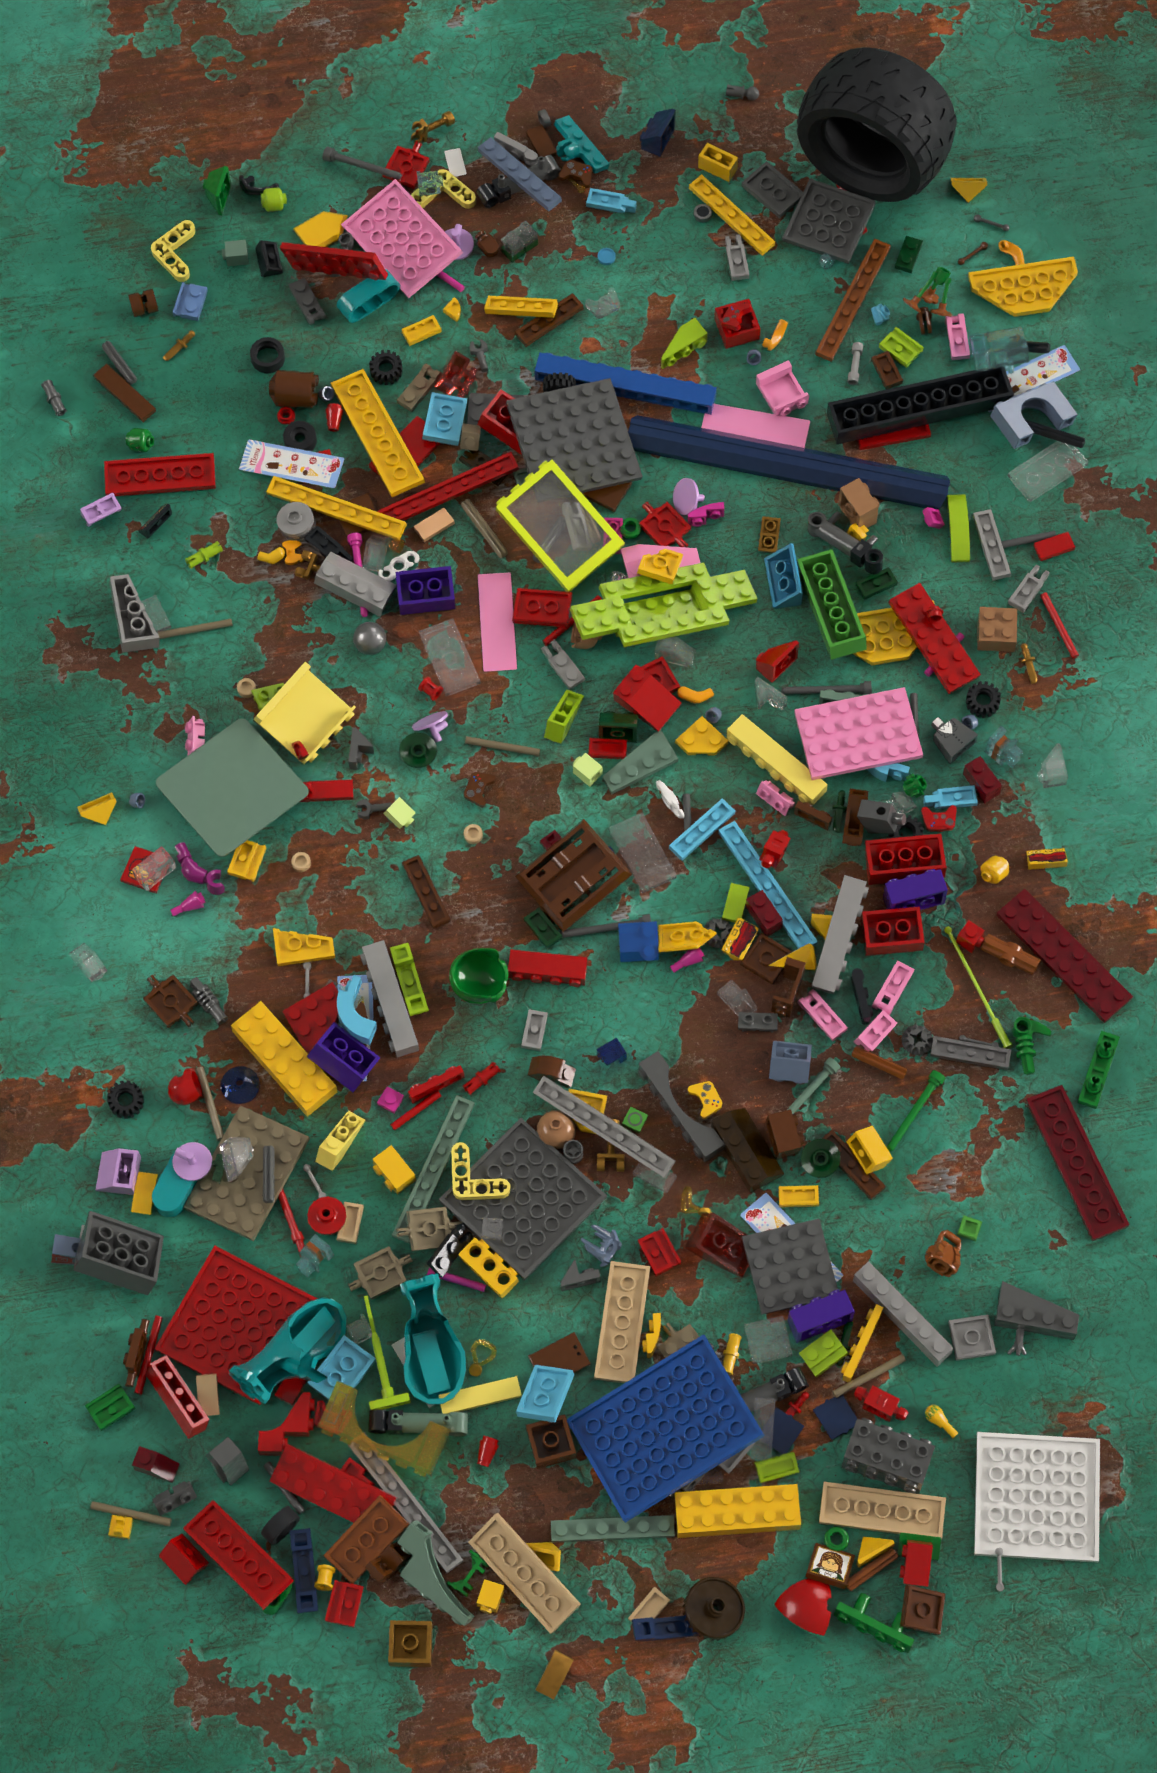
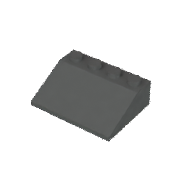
[73,1211,164,1295]

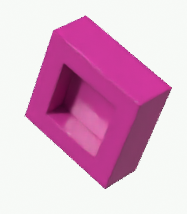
[922,507,945,529]
[377,1086,404,1114]

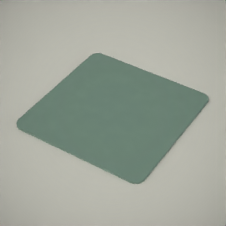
[156,719,309,857]

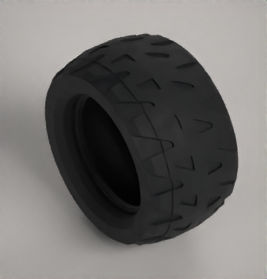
[797,47,957,202]

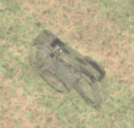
[585,288,620,319]

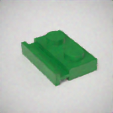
[85,1384,135,1431]

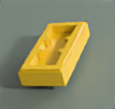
[401,315,442,346]
[778,1185,819,1207]

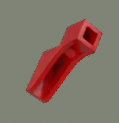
[258,1392,315,1456]

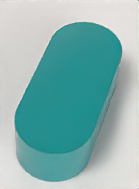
[337,269,400,323]
[152,1152,198,1217]

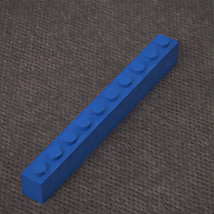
[535,352,717,415]

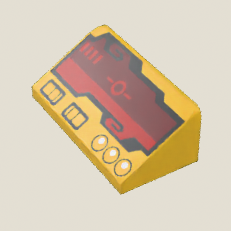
[1026,848,1068,870]
[721,918,759,960]

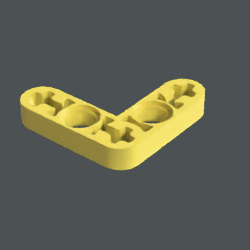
[411,169,476,209]
[151,220,195,282]
[451,1142,510,1200]

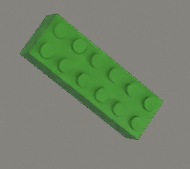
[797,549,867,660]

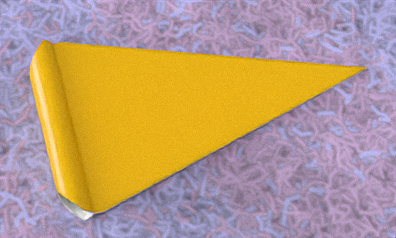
[768,943,817,970]

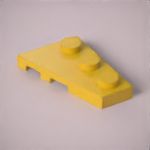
[273,928,335,966]

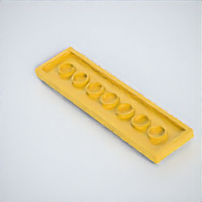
[331,369,425,497]

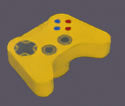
[688,1081,722,1119]

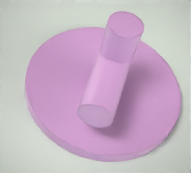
[445,224,474,260]
[673,478,705,515]
[412,711,448,743]
[172,1142,212,1181]

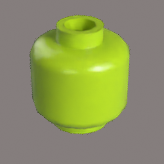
[261,187,287,212]

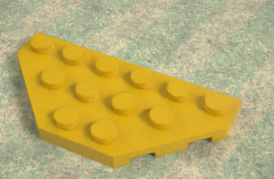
[968,257,1078,317]
[853,600,935,665]

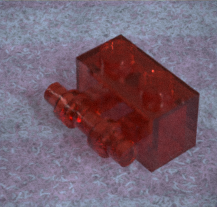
[434,351,477,398]

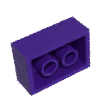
[395,566,456,615]
[883,869,948,910]
[307,1022,380,1092]
[787,1289,855,1343]

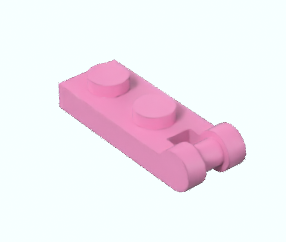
[945,313,970,360]
[872,960,915,1015]
[798,989,848,1042]

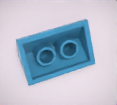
[764,543,803,609]

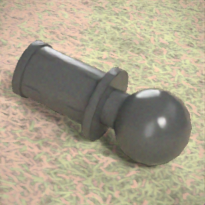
[726,84,759,101]

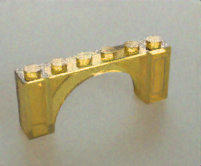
[318,1381,451,1477]

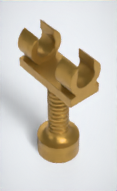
[411,111,455,144]
[295,550,321,580]
[597,1119,625,1172]

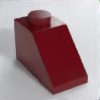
[132,1446,180,1483]

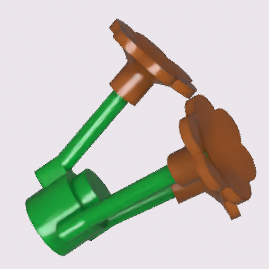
[903,267,952,317]

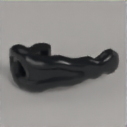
[239,175,279,195]

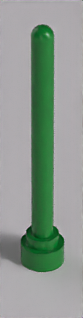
[887,1070,946,1151]

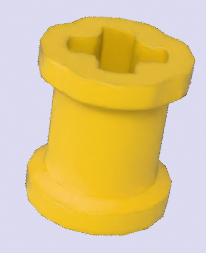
[314,1564,336,1591]

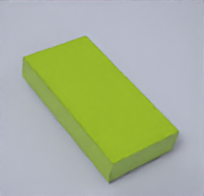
[722,883,750,923]
[754,1452,799,1483]

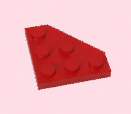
[282,982,338,1054]

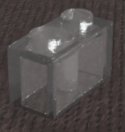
[132,846,176,891]

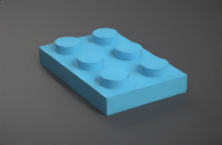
[422,392,468,446]
[307,1335,376,1408]
[516,1365,574,1423]

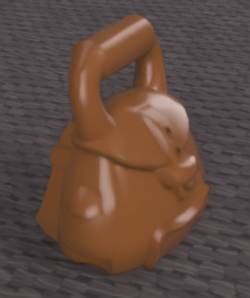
[925,1230,962,1277]

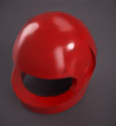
[167,1068,202,1105]

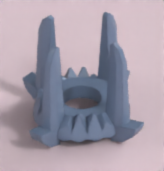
[581,1225,622,1267]

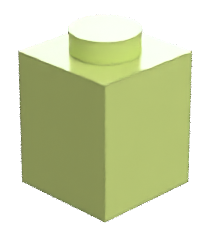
[573,753,603,787]
[383,797,416,829]

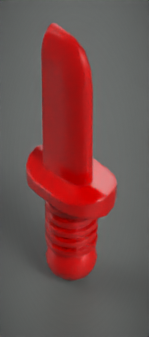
[785,1392,809,1416]

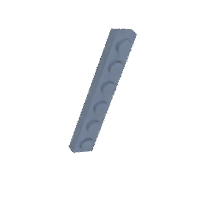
[478,137,562,212]

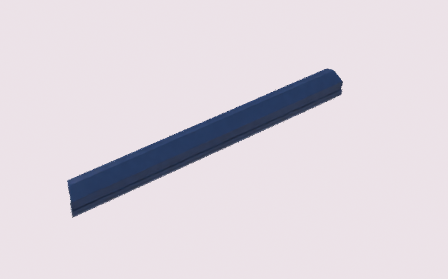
[628,415,950,509]

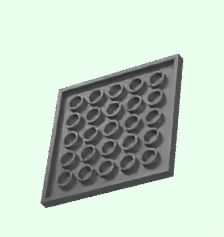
[506,378,643,503]
[439,1118,607,1281]

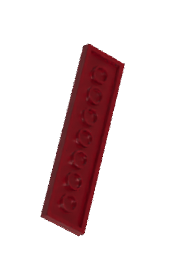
[996,888,1133,1023]
[1026,1085,1130,1242]

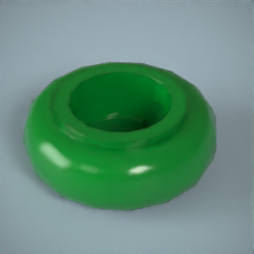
[619,518,642,539]
[824,1527,849,1551]

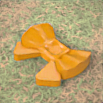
[282,540,304,565]

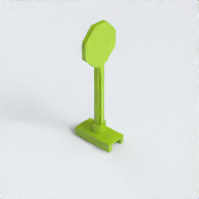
[364,1295,411,1410]

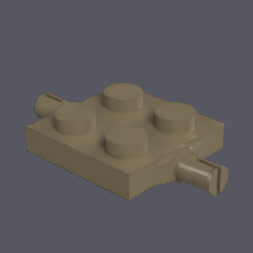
[396,1207,462,1251]
[348,1246,413,1300]
[657,1322,699,1358]

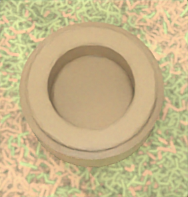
[237,678,256,698]
[464,824,483,844]
[291,852,311,872]

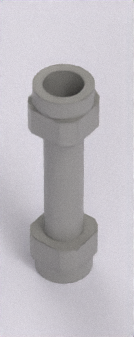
[847,342,864,385]

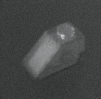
[655,637,696,668]
[1038,743,1068,788]
[69,943,107,982]
[220,1137,254,1182]

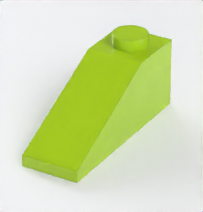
[544,690,584,744]

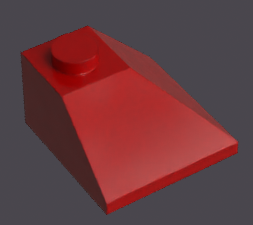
[756,640,799,683]

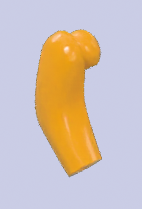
[998,240,1025,265]
[762,319,788,351]
[677,686,714,704]

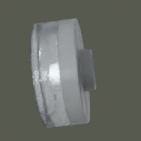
[277,502,316,541]

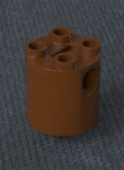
[269,370,319,408]

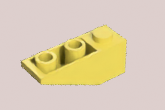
[315,1111,365,1171]

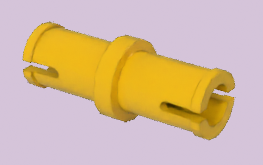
[722,1333,742,1376]

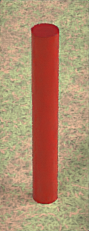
[390,1090,442,1131]

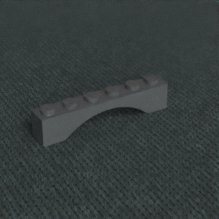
[638,1051,725,1162]

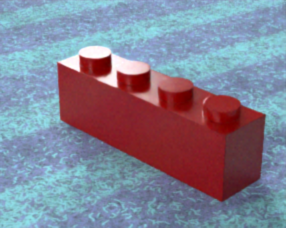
[508,949,588,987]
[145,1355,210,1439]

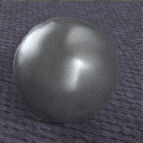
[353,622,386,655]

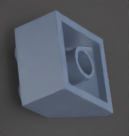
[769,1041,812,1084]

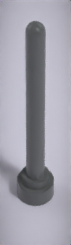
[323,146,402,179]
[781,681,872,694]
[560,914,651,938]

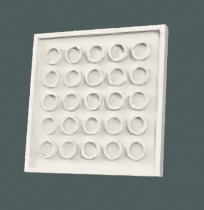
[974,1432,1100,1563]

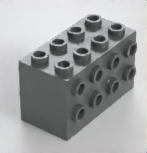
[841,1418,935,1494]

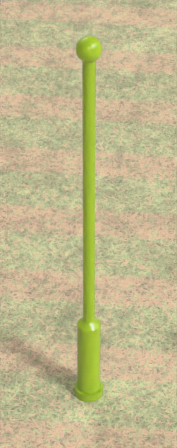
[944,926,1013,1049]

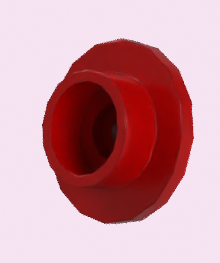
[307,1196,347,1235]

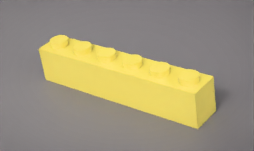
[727,714,828,806]

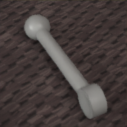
[303,962,311,998]
[303,1164,326,1198]
[995,1548,1004,1591]

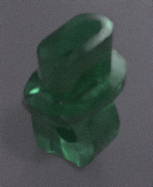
[212,1154,232,1184]

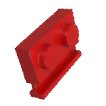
[637,1228,681,1277]
[325,1580,364,1628]

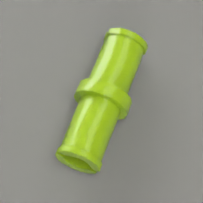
[185,541,223,569]

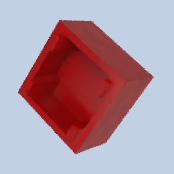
[714,299,761,349]

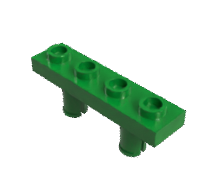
[1077,1031,1120,1109]
[834,1593,914,1653]

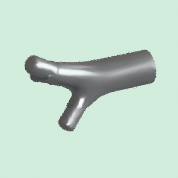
[1007,1328,1027,1356]

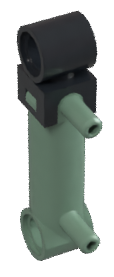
[368,1410,468,1436]

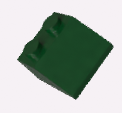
[599,711,638,743]

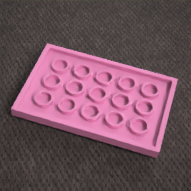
[341,179,463,299]
[794,687,923,780]

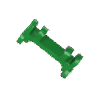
[446,1550,489,1597]

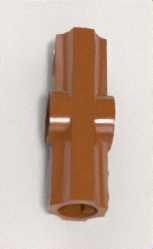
[981,934,1041,975]

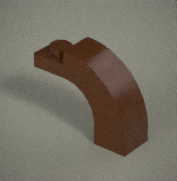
[842,788,869,846]

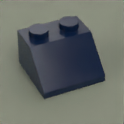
[640,109,676,157]

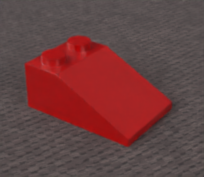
[613,665,682,732]

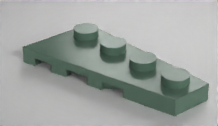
[603,730,678,795]

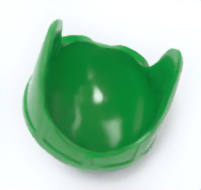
[449,948,508,1004]

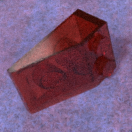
[685,1212,748,1278]

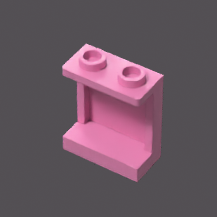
[756,360,809,416]

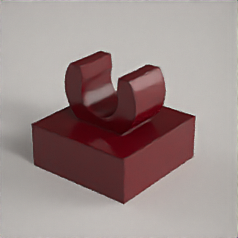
[540,830,561,850]

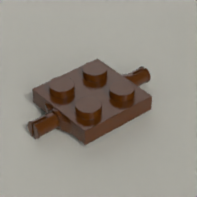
[143,974,198,1028]
[123,1319,150,1387]

